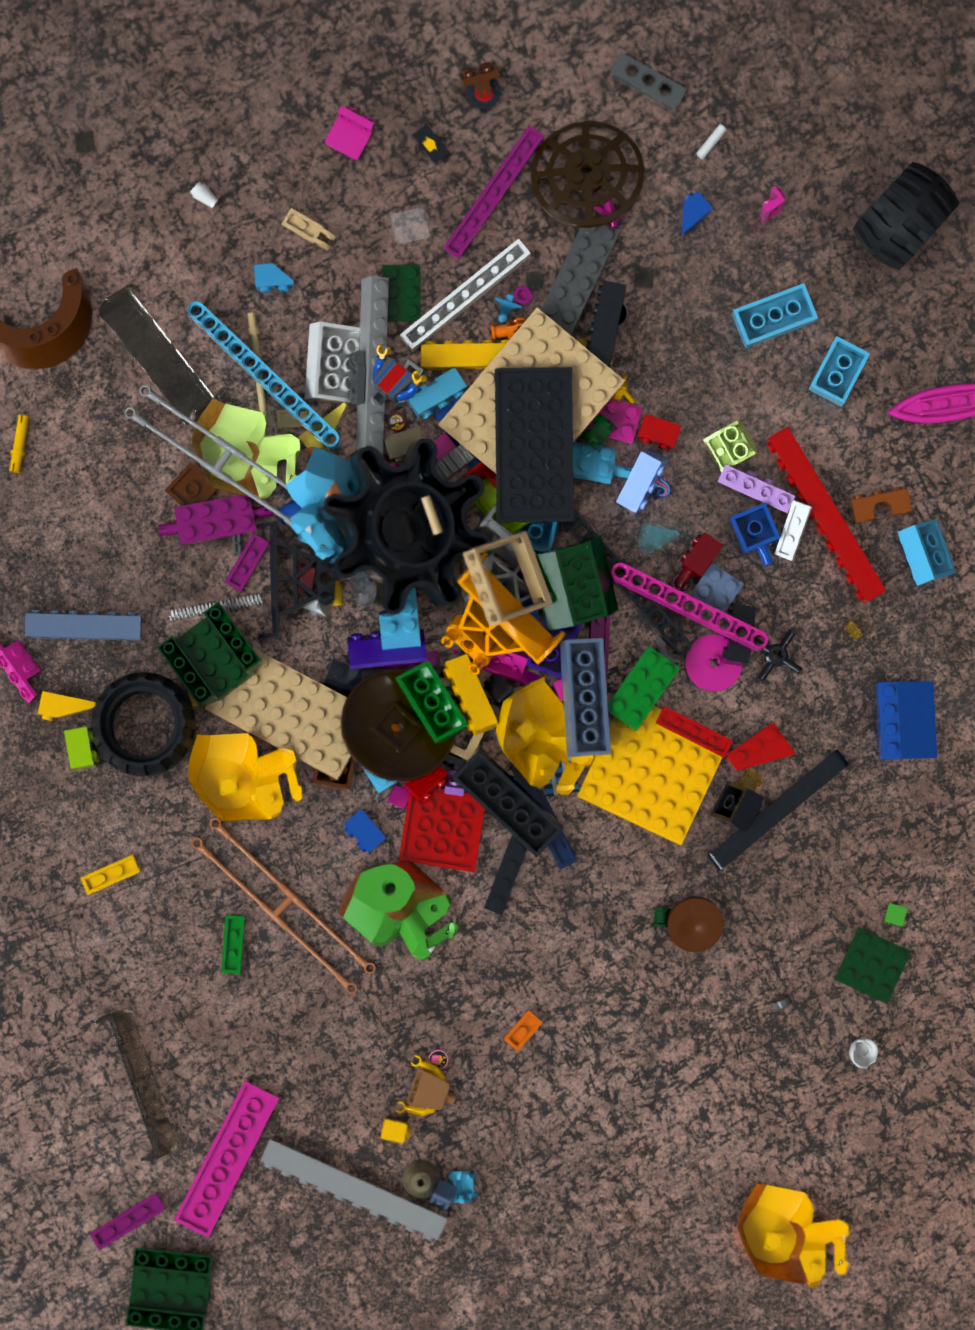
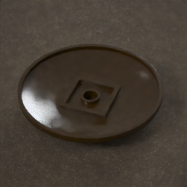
[340,670,455,782]

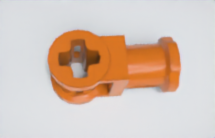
[491,317,527,341]

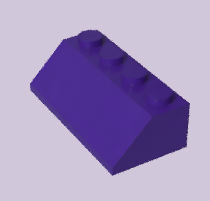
[347,628,427,669]

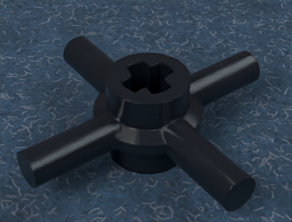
[754,630,803,681]

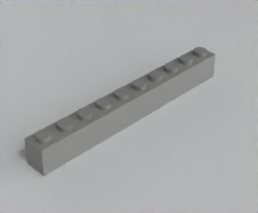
[356,276,389,457]
[260,1139,448,1241]

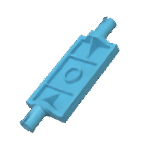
[573,442,633,484]

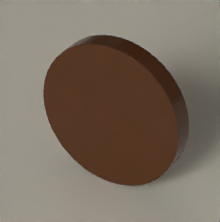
[667,896,723,952]

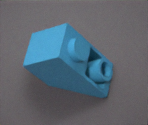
[254,263,295,293]

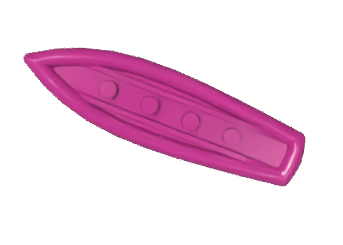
[888,383,975,423]

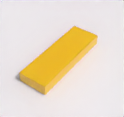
[80,854,141,895]

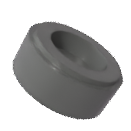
[772,995,792,1010]

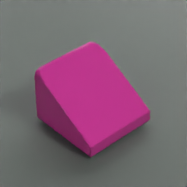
[387,785,409,810]

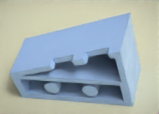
[616,449,670,513]

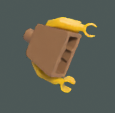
[396,1055,456,1117]

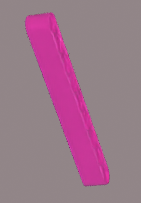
[611,563,768,651]

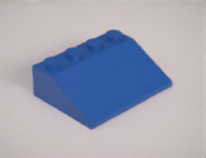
[875,681,937,761]

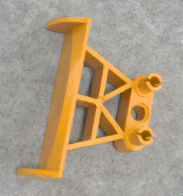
[441,552,565,675]

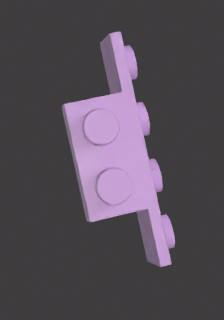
[718,464,795,513]

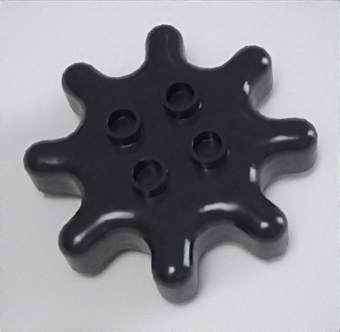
[317,438,494,617]

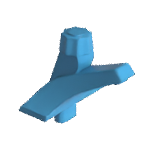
[495,294,523,323]

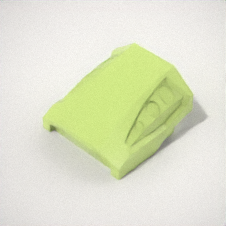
[703,420,757,473]

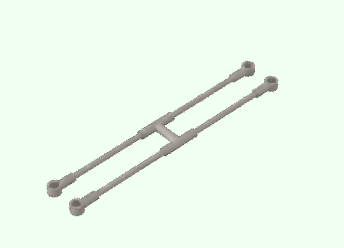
[124,385,301,535]

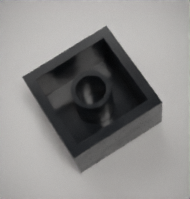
[710,781,764,832]

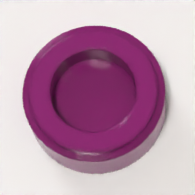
[514,286,533,306]

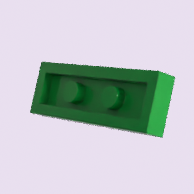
[221,915,245,974]

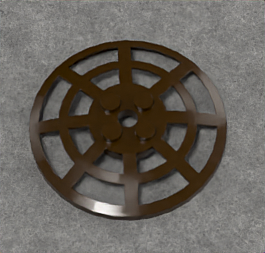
[531,121,645,228]

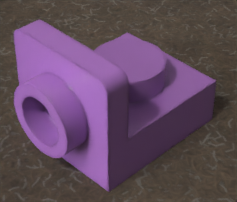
[444,769,464,796]

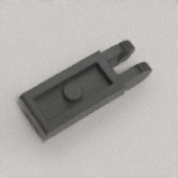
[348,350,365,406]

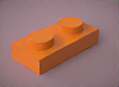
[503,1010,543,1052]

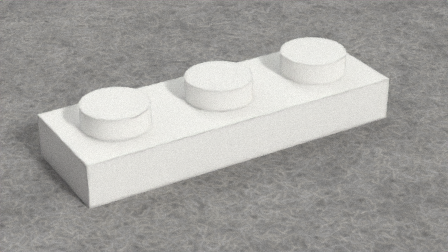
[774,500,812,561]

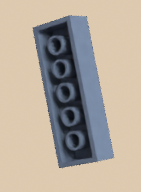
[560,638,611,757]

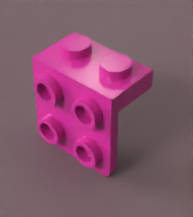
[325,106,375,160]

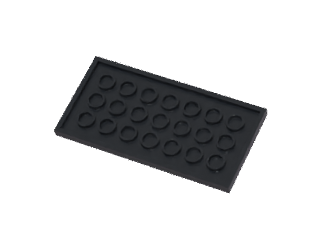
[495,367,574,523]

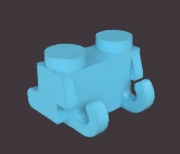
[449,1170,479,1203]

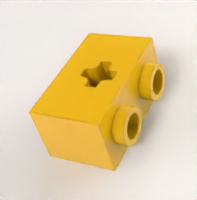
[381,1118,411,1144]

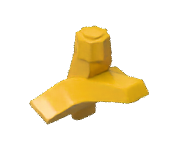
[612,374,635,404]

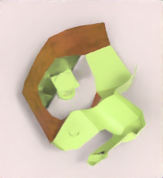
[191,398,300,498]

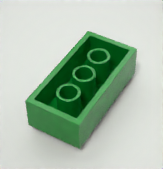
[608,646,680,732]

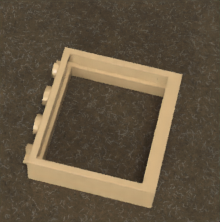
[463,531,553,626]

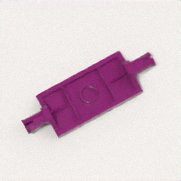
[158,495,273,546]

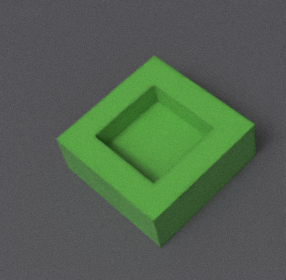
[883,903,908,927]

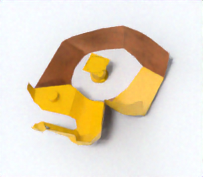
[737,1184,850,1288]

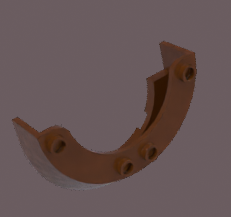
[0,268,93,370]

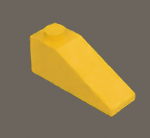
[38,691,96,721]

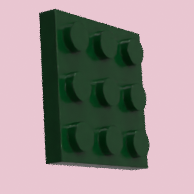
[834,927,911,1004]

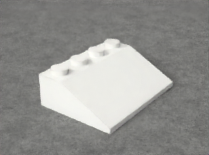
[304,321,360,404]

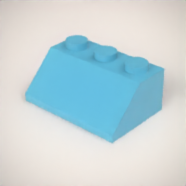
[898,519,956,586]

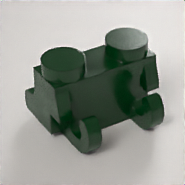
[582,414,618,452]

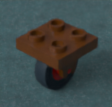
[458,62,501,109]

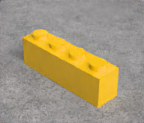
[443,654,498,736]

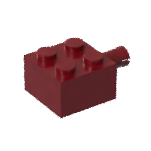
[673,532,723,590]

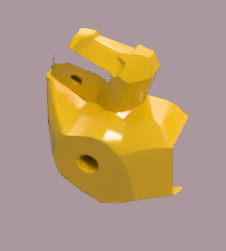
[496,675,594,795]
[188,732,302,821]

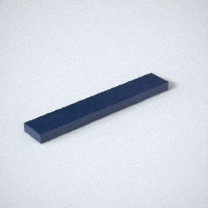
[510,764,577,869]

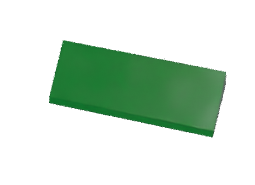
[395,660,468,744]

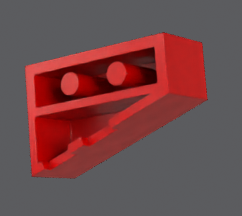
[725,723,795,772]

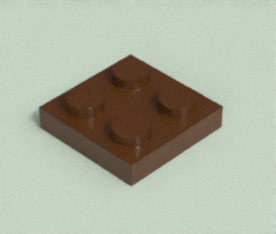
[165,462,218,506]

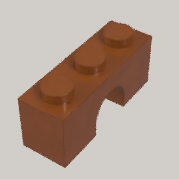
[850,486,912,524]

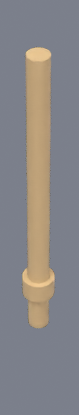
[247,312,269,426]

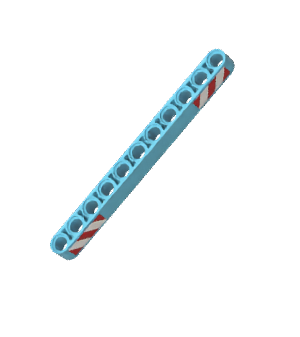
[187,301,341,451]

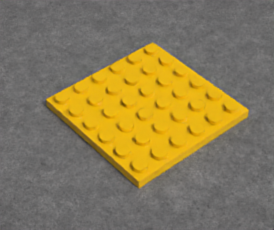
[577,706,722,846]

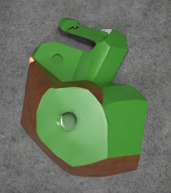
[337,861,459,961]

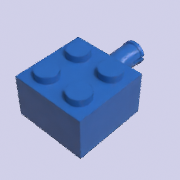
[729,503,780,567]

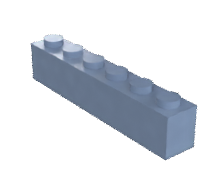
[25,610,143,641]

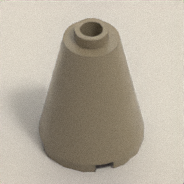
[402,1160,441,1199]

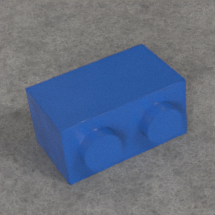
[344,809,387,854]

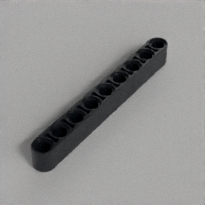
[706,749,849,872]

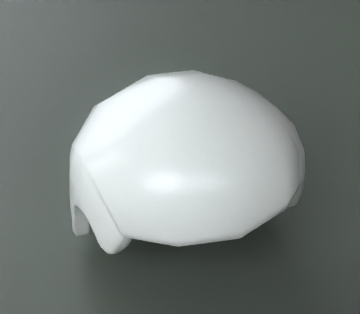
[849,1038,878,1069]

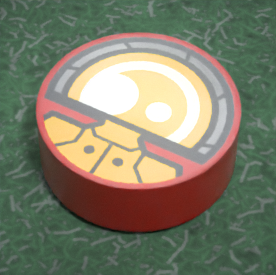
[387,412,406,431]

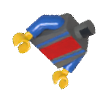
[372,344,427,406]

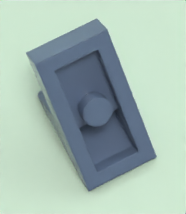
[429,1180,457,1211]

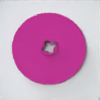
[685,635,742,692]

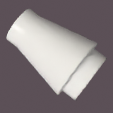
[190,181,219,208]

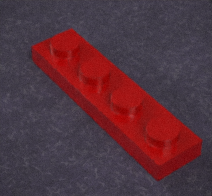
[655,706,733,758]

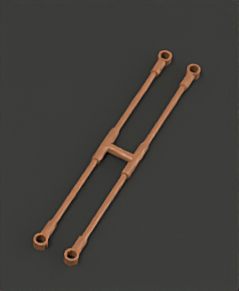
[191,818,376,994]

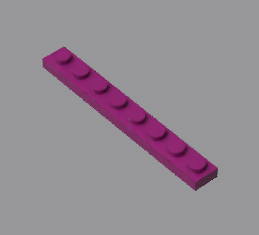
[443,125,545,260]

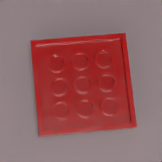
[399,788,485,873]

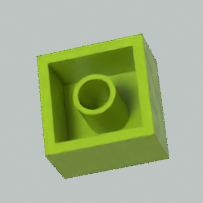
[64,727,100,771]

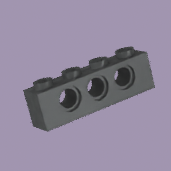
[609,52,687,113]

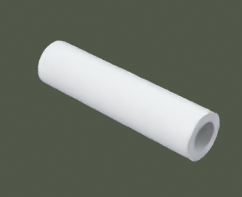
[696,124,727,159]

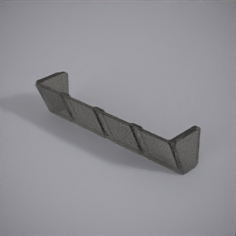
[99,284,221,426]
[94,1008,178,1162]

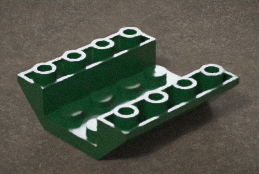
[535,535,619,630]
[157,601,262,707]
[125,1247,212,1330]

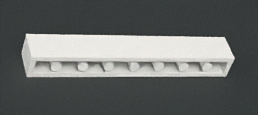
[400,239,531,353]

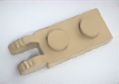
[281,208,336,251]

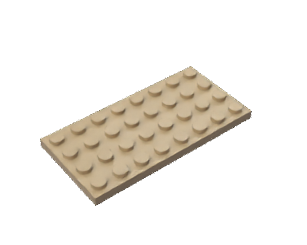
[205,648,351,781]

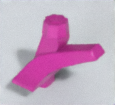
[593,200,626,227]

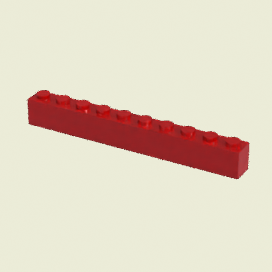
[766,427,886,604]

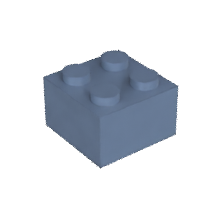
[690,563,743,613]

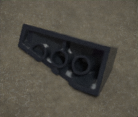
[324,659,362,697]

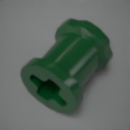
[651,907,670,928]

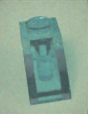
[637,523,680,554]

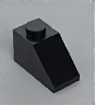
[483,675,513,705]

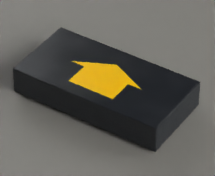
[412,123,450,166]

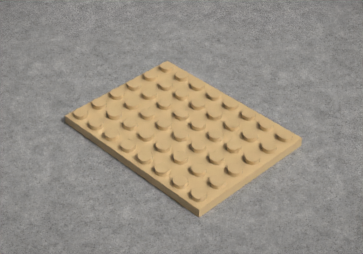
[438,308,625,474]

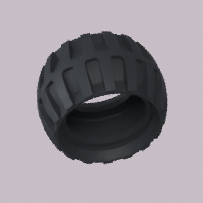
[853,161,960,270]
[91,672,196,776]

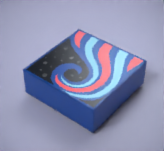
[652,476,672,501]

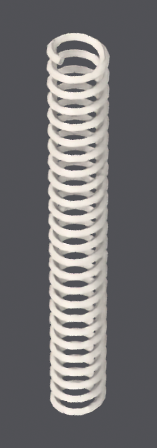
[169,593,264,621]

